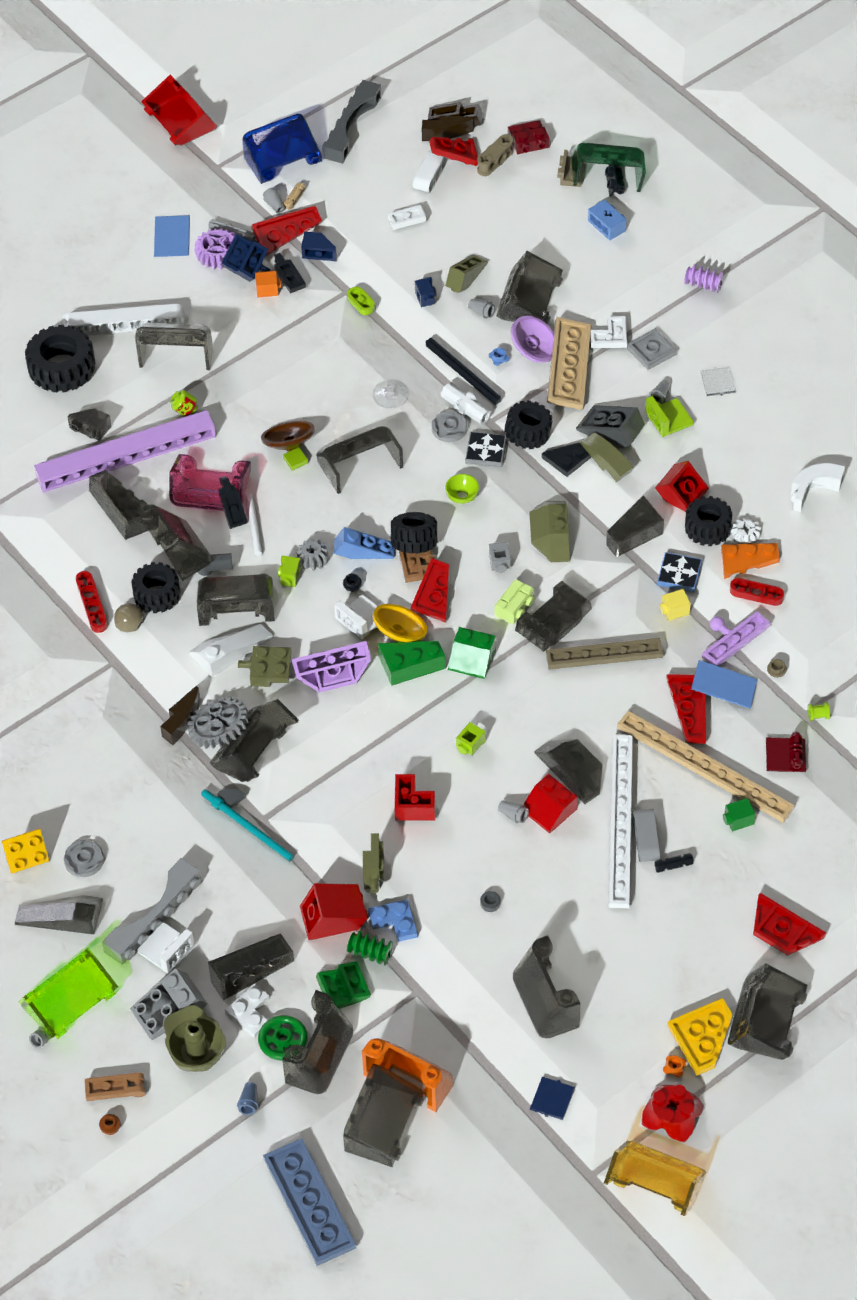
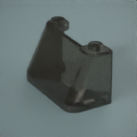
[496,251,563,324]
[137,504,212,581]
[197,573,275,626]
[513,935,580,1039]
[728,963,808,1060]
[282,990,353,1094]
[343,1064,425,1167]

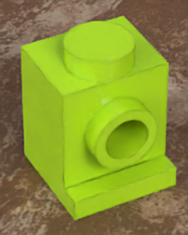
[278,555,301,587]
[456,722,486,755]

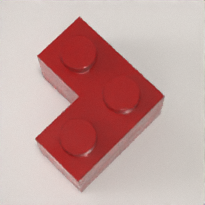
[395,774,435,821]

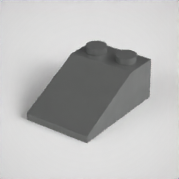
[576,405,645,447]

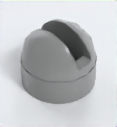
[29,1030,48,1048]

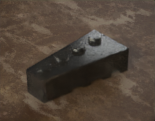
[89,470,158,540]

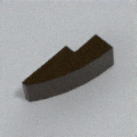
[428,102,483,126]
[421,115,473,141]
[160,686,200,745]

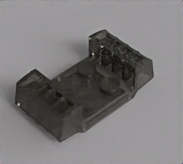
[515,581,592,652]

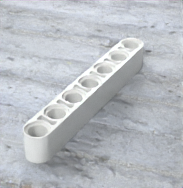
[62,304,184,335]

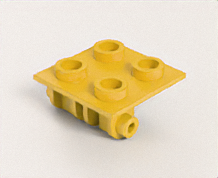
[2,828,49,874]

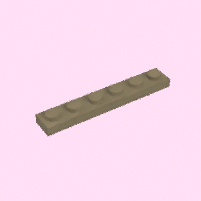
[546,638,663,670]

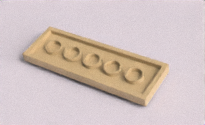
[547,317,591,410]

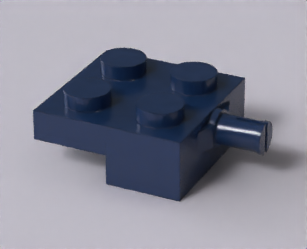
[220,233,271,282]

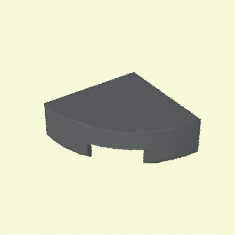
[217,788,246,808]

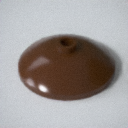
[261,421,315,451]

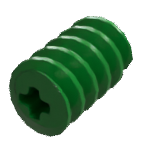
[347,929,393,966]

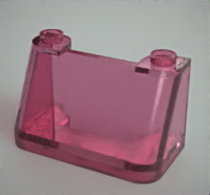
[169,454,251,511]

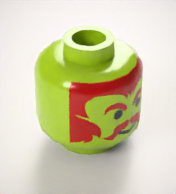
[170,390,198,417]

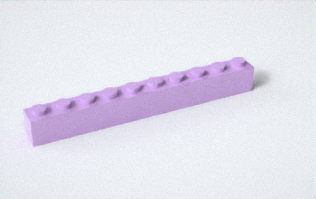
[34,410,216,492]

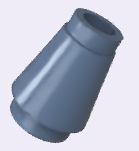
[237,1082,258,1115]

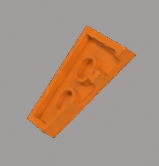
[721,543,779,579]

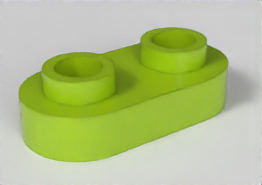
[347,287,375,315]

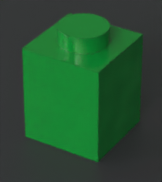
[723,798,755,832]

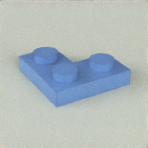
[368,899,418,942]

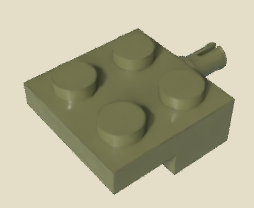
[238,646,292,687]
[363,833,384,893]

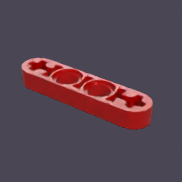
[76,571,108,633]

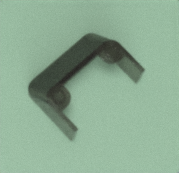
[135,322,213,370]
[317,426,403,494]
[210,699,299,782]

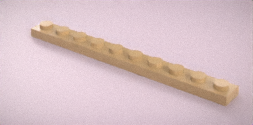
[617,711,794,823]

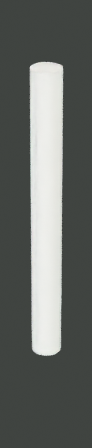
[246,494,262,556]

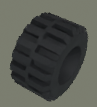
[504,400,553,449]
[685,496,733,546]
[391,512,437,554]
[131,562,181,613]

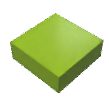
[283,447,308,470]

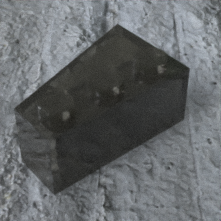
[606,495,664,557]

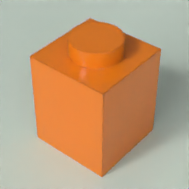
[255,271,281,297]

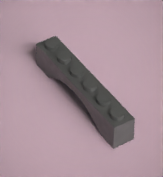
[322,80,382,164]

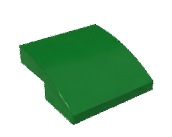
[316,961,371,1011]

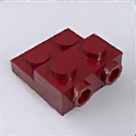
[508,120,550,155]

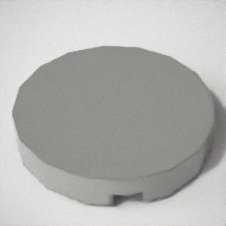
[432,411,467,442]
[64,840,104,877]

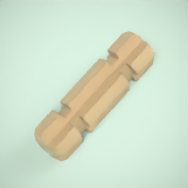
[283,182,305,210]

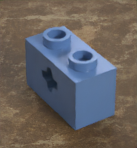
[588,200,627,240]

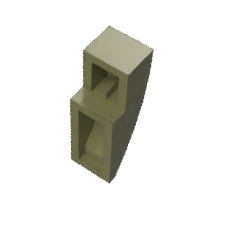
[580,432,634,482]

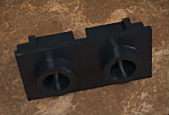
[605,160,625,196]

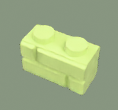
[495,579,535,625]

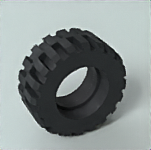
[25,325,95,393]

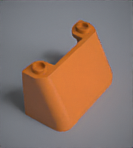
[362,1038,453,1112]

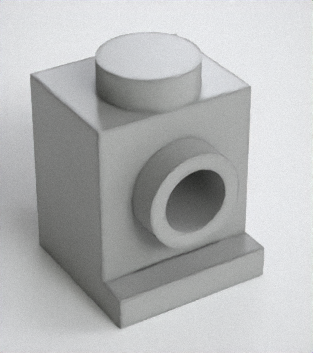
[489,542,510,573]

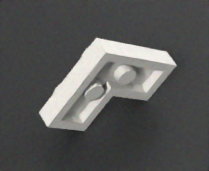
[590,316,627,348]
[225,983,269,1038]

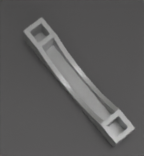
[102,858,201,965]

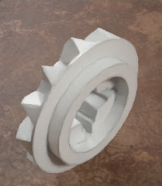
[731,517,761,543]

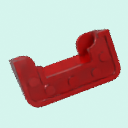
[141,74,217,146]

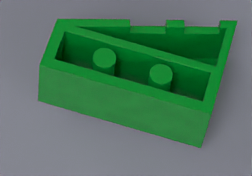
[378,641,446,686]

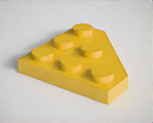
[667,998,733,1076]

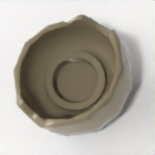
[114,603,143,632]

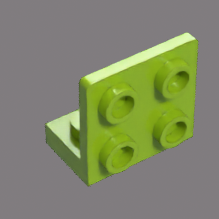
[645,396,694,437]

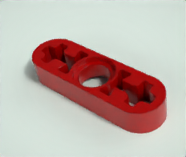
[730,578,784,606]

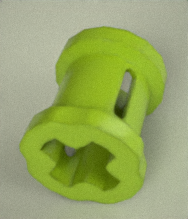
[807,702,830,721]

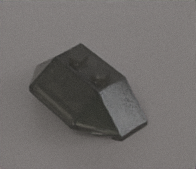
[534,739,603,804]

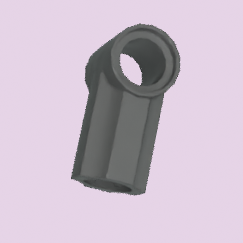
[195,551,233,576]

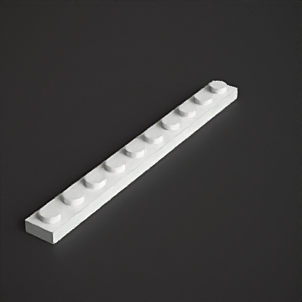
[609,735,633,908]

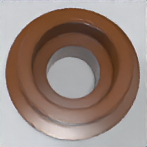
[99,1114,121,1135]

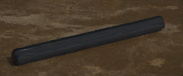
[426,338,501,405]

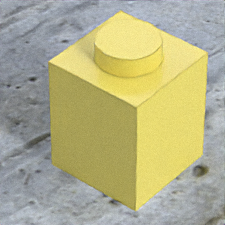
[660,589,691,621]

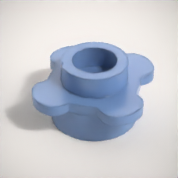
[489,348,510,366]

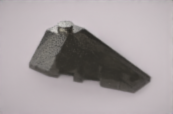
[15,896,103,935]

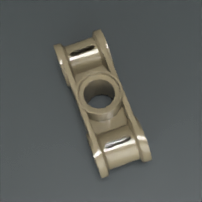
[477,134,514,176]

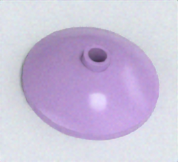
[511,316,554,363]

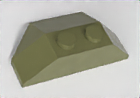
[529,501,570,562]

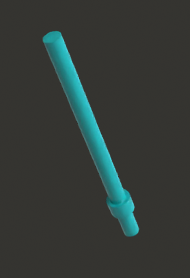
[201,789,294,862]

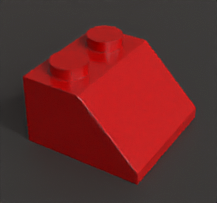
[655,461,709,512]
[523,774,578,834]

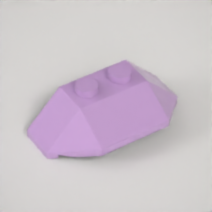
[292,641,371,692]

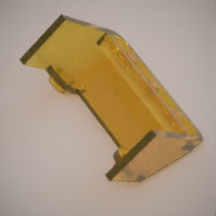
[603,1141,706,1216]

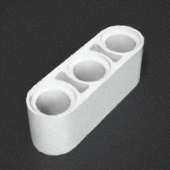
[413,151,446,193]

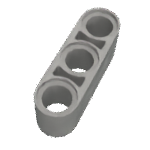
[633,809,660,862]

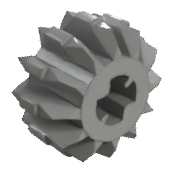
[296,539,329,571]

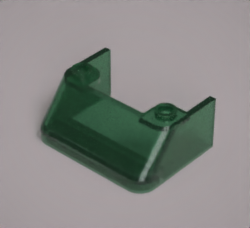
[571,143,646,192]

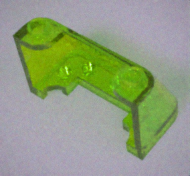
[18,948,118,1039]

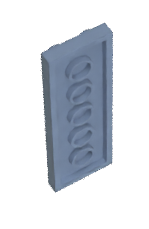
[263,1138,356,1266]

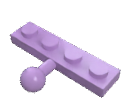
[702,611,770,666]

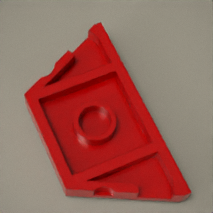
[753,893,826,956]

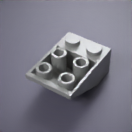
[130,968,208,1040]

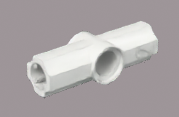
[441,384,491,425]

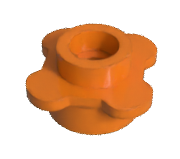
[663,1055,686,1077]

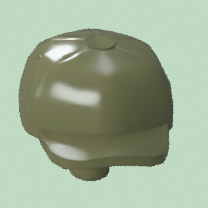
[164,1005,226,1072]

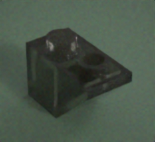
[67,408,112,441]

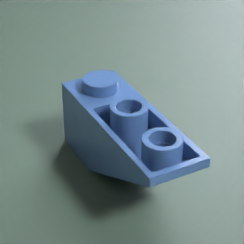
[334,527,394,559]

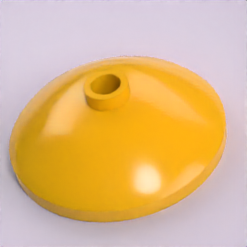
[373,604,428,642]

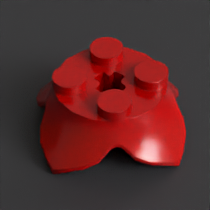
[642,1084,703,1143]

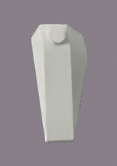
[189,624,273,678]

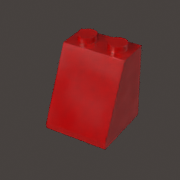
[300,883,368,940]

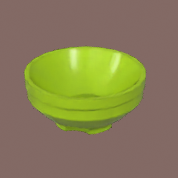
[445,474,479,504]

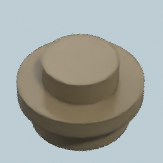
[767,659,787,677]

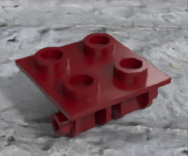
[766,732,806,772]

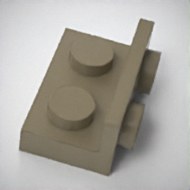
[557,150,585,187]

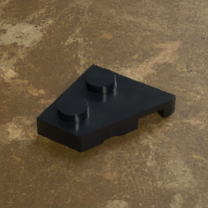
[542,443,592,477]

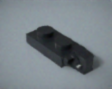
[274,253,306,294]
[218,476,248,529]

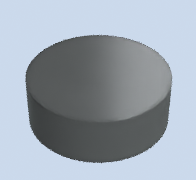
[480,891,501,912]

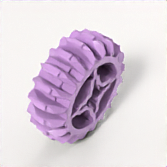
[194,228,235,269]

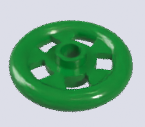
[258,1015,308,1061]

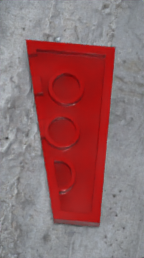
[251,205,322,256]
[666,674,706,744]

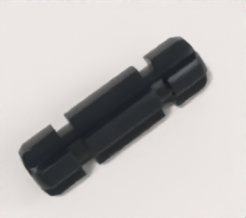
[654,853,694,873]

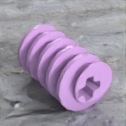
[684,264,723,294]

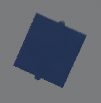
[530,1077,575,1120]

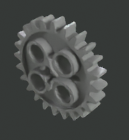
[187,696,249,749]

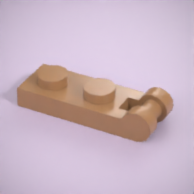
[85,1073,145,1101]

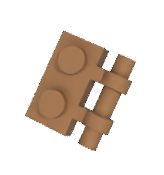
[399,550,434,583]

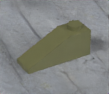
[445,255,488,293]

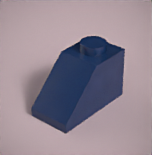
[301,231,337,262]

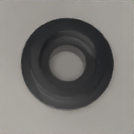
[343,573,362,592]

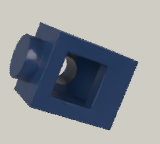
[414,277,437,307]

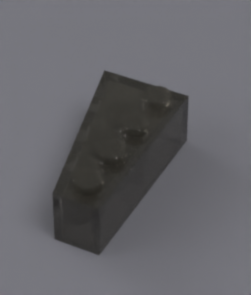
[208,933,294,1001]

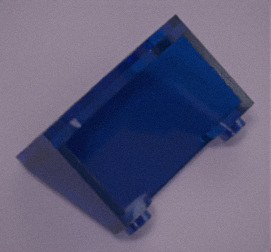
[242,114,322,184]

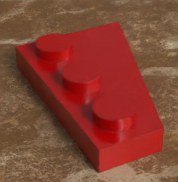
[429,137,478,166]
[411,558,449,623]

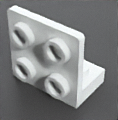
[335,595,377,640]
[138,923,195,973]

